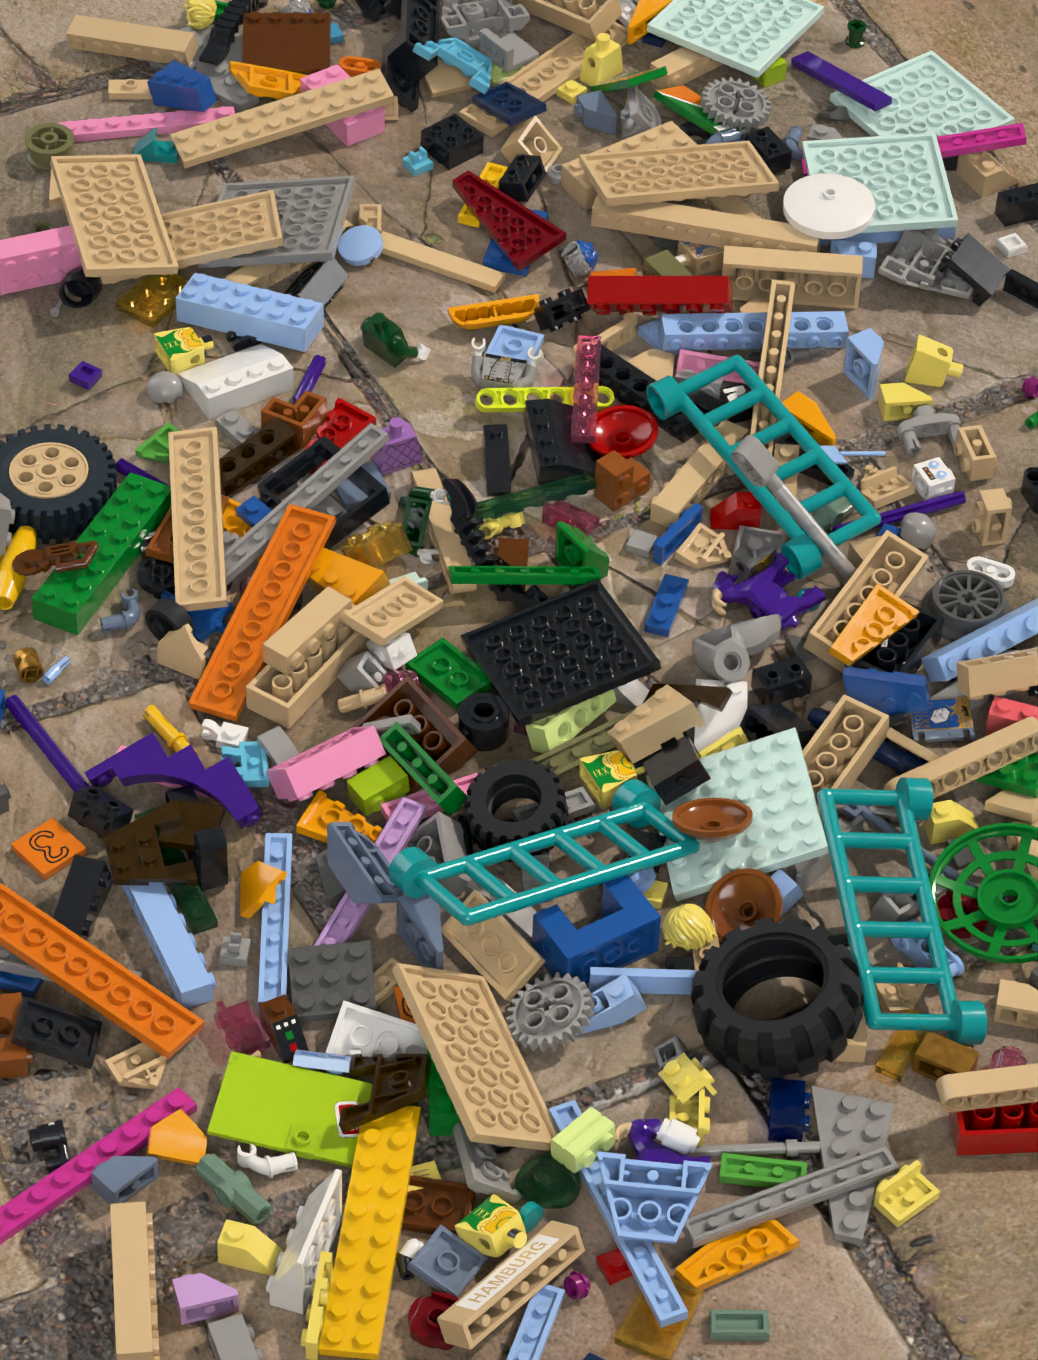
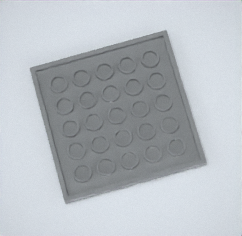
[198,176,356,269]

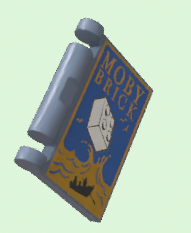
[909,696,975,743]

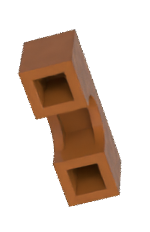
[0,992,33,1079]

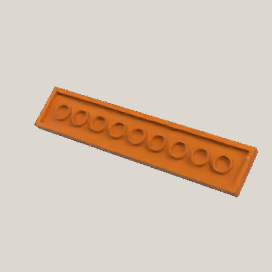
[188,504,336,722]
[0,883,204,1059]

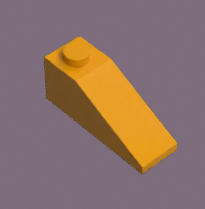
[627,0,673,45]
[777,391,837,446]

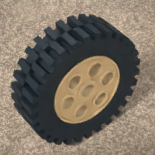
[0,424,117,544]

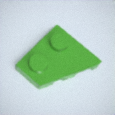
[135,422,180,464]

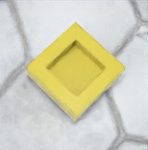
[556,79,587,105]
[643,880,668,910]

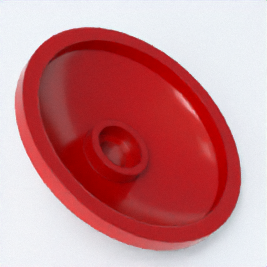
[586,405,658,459]

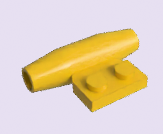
[0,525,37,610]

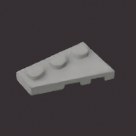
[452,1121,521,1205]

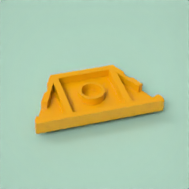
[228,61,308,100]

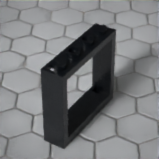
[257,435,390,549]

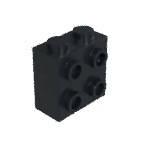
[420,113,484,170]
[739,702,816,751]

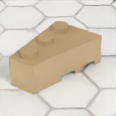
[607,684,706,764]

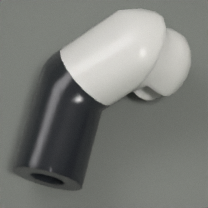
[396,1239,424,1280]

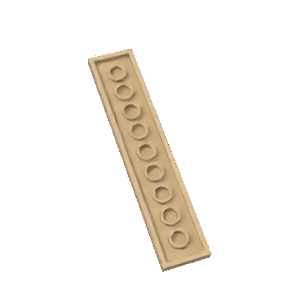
[459,22,628,137]
[170,69,395,168]
[168,427,228,612]

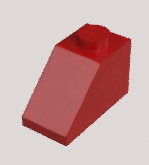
[710,492,761,530]

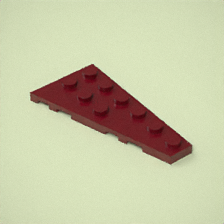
[452,170,566,271]

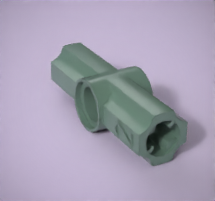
[798,496,855,535]
[195,1153,272,1225]

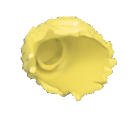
[183,0,217,30]
[663,904,717,951]

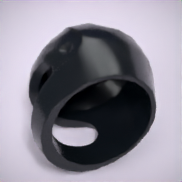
[59,266,103,308]

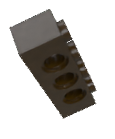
[219,417,300,498]

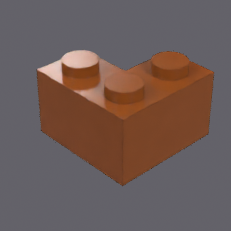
[261,391,327,448]
[594,450,651,512]

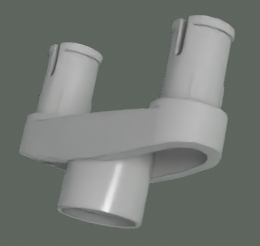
[896,405,962,456]

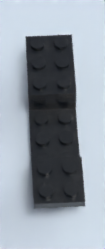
[381,0,440,113]

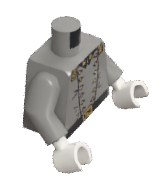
[471,337,544,404]

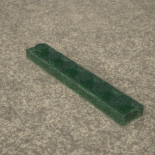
[474,473,597,519]
[134,807,218,935]

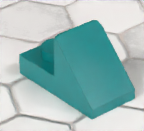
[133,128,179,163]

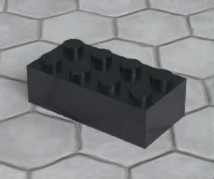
[852,601,944,674]

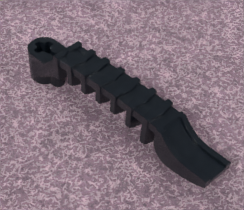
[199,0,268,66]
[441,479,549,612]

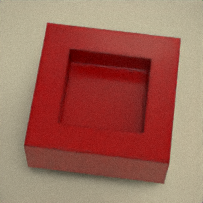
[596,1248,633,1286]

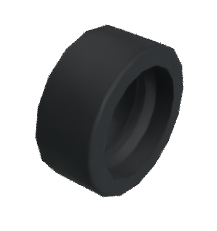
[145,598,194,641]

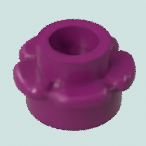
[1022,375,1038,398]
[564,1271,590,1299]

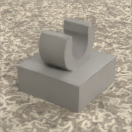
[220,932,251,967]

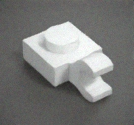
[201,719,249,748]

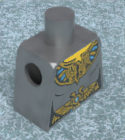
[728,534,777,584]

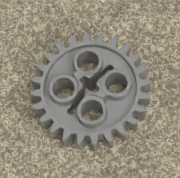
[700,77,772,131]
[506,972,595,1053]

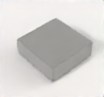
[626,529,658,558]

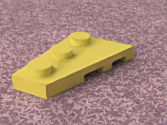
[301,1251,333,1360]

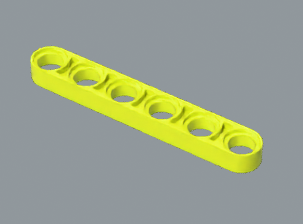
[475,386,614,413]

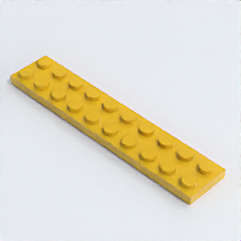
[319,1102,421,1360]

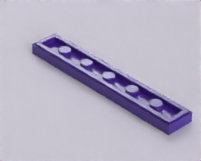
[791,51,892,112]

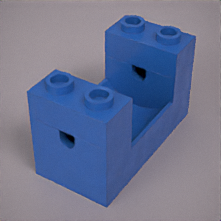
[532,875,661,984]

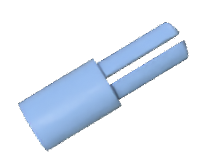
[42,656,71,684]

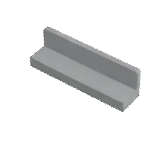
[784,815,864,893]

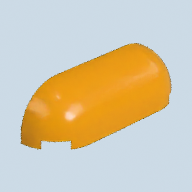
[447,294,539,330]

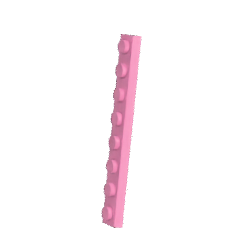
[58,106,235,142]

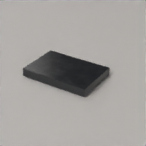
[10,996,102,1069]

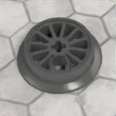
[921,570,1011,641]

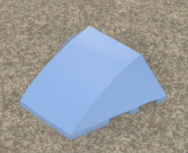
[597,1151,713,1244]

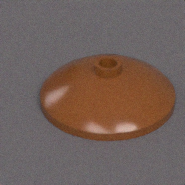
[672,798,753,842]
[705,868,783,942]

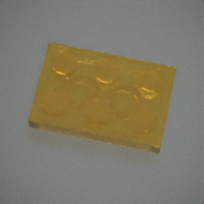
[116,274,189,328]
[614,1278,704,1360]

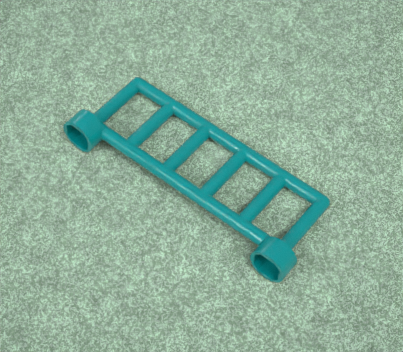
[646,355,881,580]
[817,777,987,1045]
[389,779,700,926]

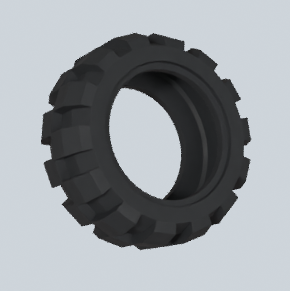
[690,917,864,1081]

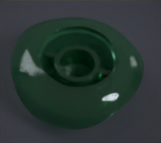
[515,1153,581,1209]

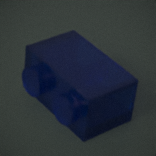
[768,1078,810,1142]

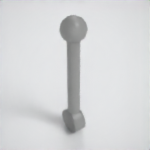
[50,285,69,317]

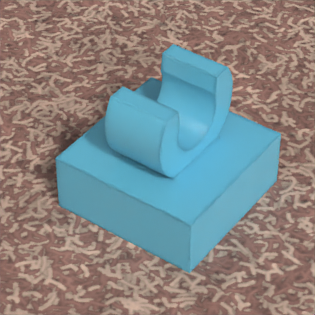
[402,147,433,177]

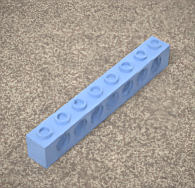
[658,311,849,351]

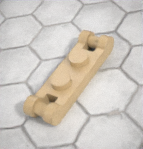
[572,313,638,370]

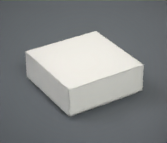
[996,233,1028,258]

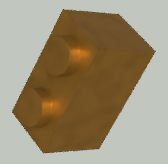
[912,1031,980,1081]

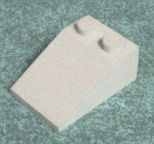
[694,679,747,751]

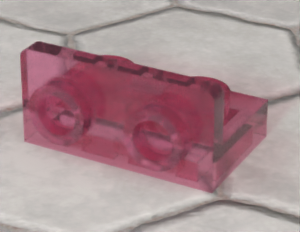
[542,498,600,536]
[214,1001,270,1055]

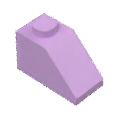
[172,1273,239,1325]

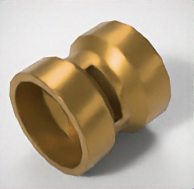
[13,647,44,683]

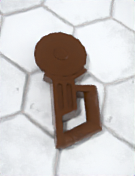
[12,541,99,576]

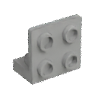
[479,28,539,73]

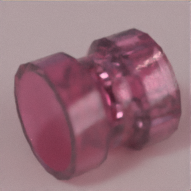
[383,670,419,693]

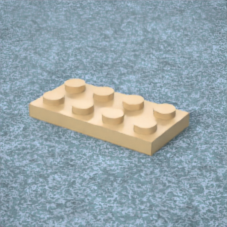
[342,576,444,646]
[441,890,546,1002]

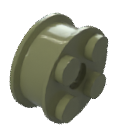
[25,123,75,171]

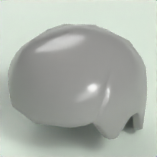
[146,371,184,404]
[899,512,937,549]

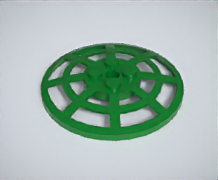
[929,823,1038,964]

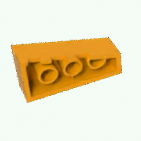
[306,547,390,605]

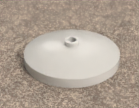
[783,174,875,239]

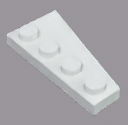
[326,1000,427,1058]

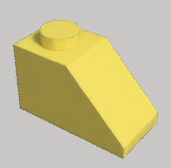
[878,383,932,421]
[922,800,979,844]
[217,1219,283,1276]

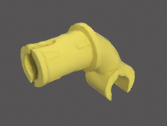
[479,510,525,539]

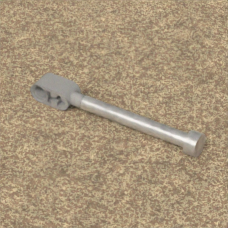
[731,435,857,586]

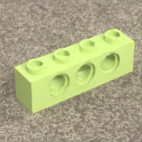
[525,689,617,753]

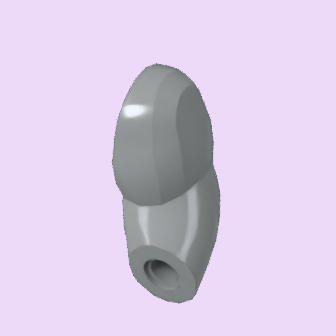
[692,614,781,682]

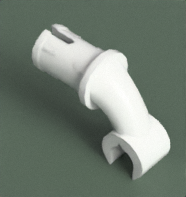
[237,1143,298,1178]

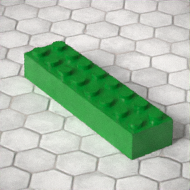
[32,472,171,635]

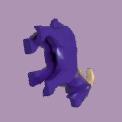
[712,552,826,630]
[613,1118,712,1218]

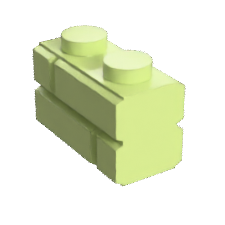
[550,1107,615,1174]

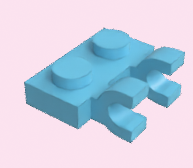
[220,741,269,788]

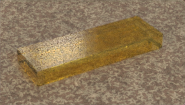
[875,1008,928,1082]

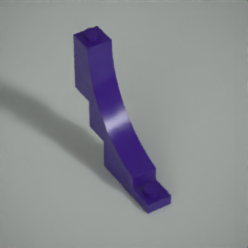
[84,732,264,829]

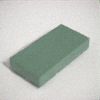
[709,1310,770,1341]

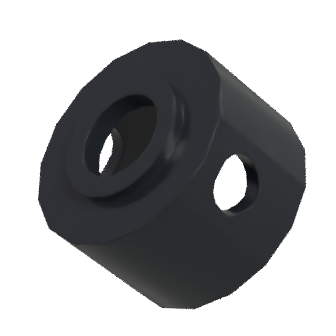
[458,693,510,752]

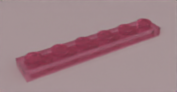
[571,335,601,443]

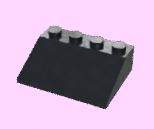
[524,399,603,487]

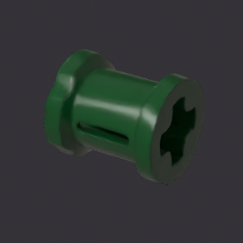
[846,20,867,48]

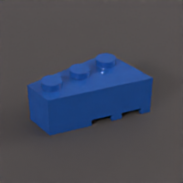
[147,60,217,112]
[842,665,931,717]

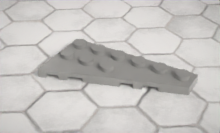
[136,25,260,112]
[810,1086,894,1246]

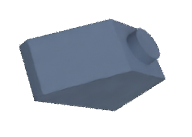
[574,90,617,135]
[91,1156,159,1204]

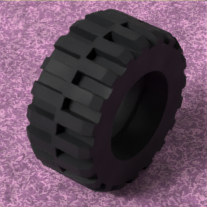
[464,758,569,862]

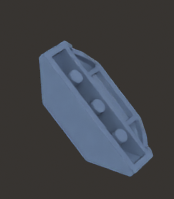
[327,822,403,904]

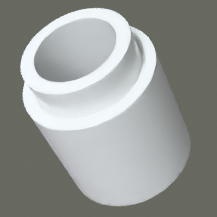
[656,1118,700,1155]

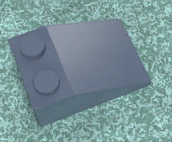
[396,894,444,970]

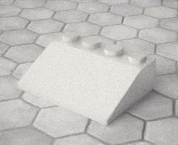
[177,344,294,420]
[266,1169,342,1314]

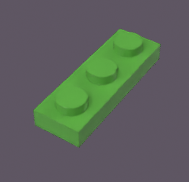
[719,1153,807,1188]

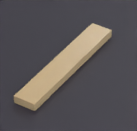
[380,231,505,293]

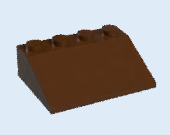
[243,12,331,73]
[351,675,478,794]

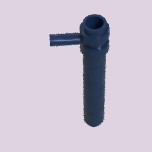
[807,707,928,775]

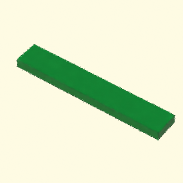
[448,566,601,585]

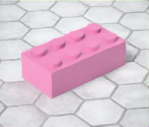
[300,64,385,146]
[0,225,82,295]
[266,725,386,802]

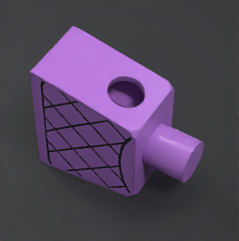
[371,417,422,475]

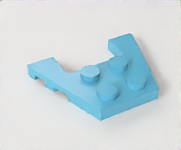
[412,37,493,94]

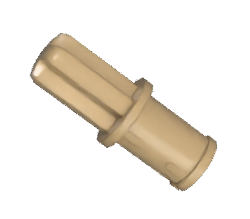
[337,684,388,713]

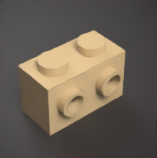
[953,425,997,481]
[972,488,1012,546]

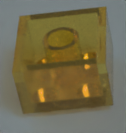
[339,521,413,568]

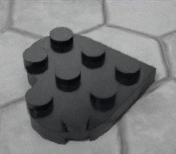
[137,530,175,599]

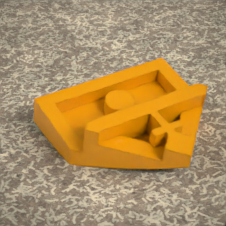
[240,861,287,919]
[146,1109,207,1166]

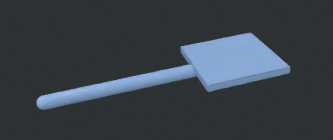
[820,445,886,464]

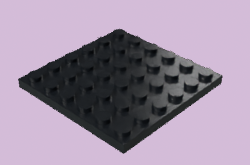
[461,579,661,728]

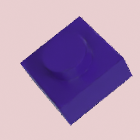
[69,361,102,390]

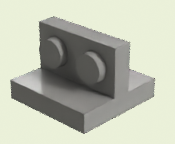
[620,86,662,140]

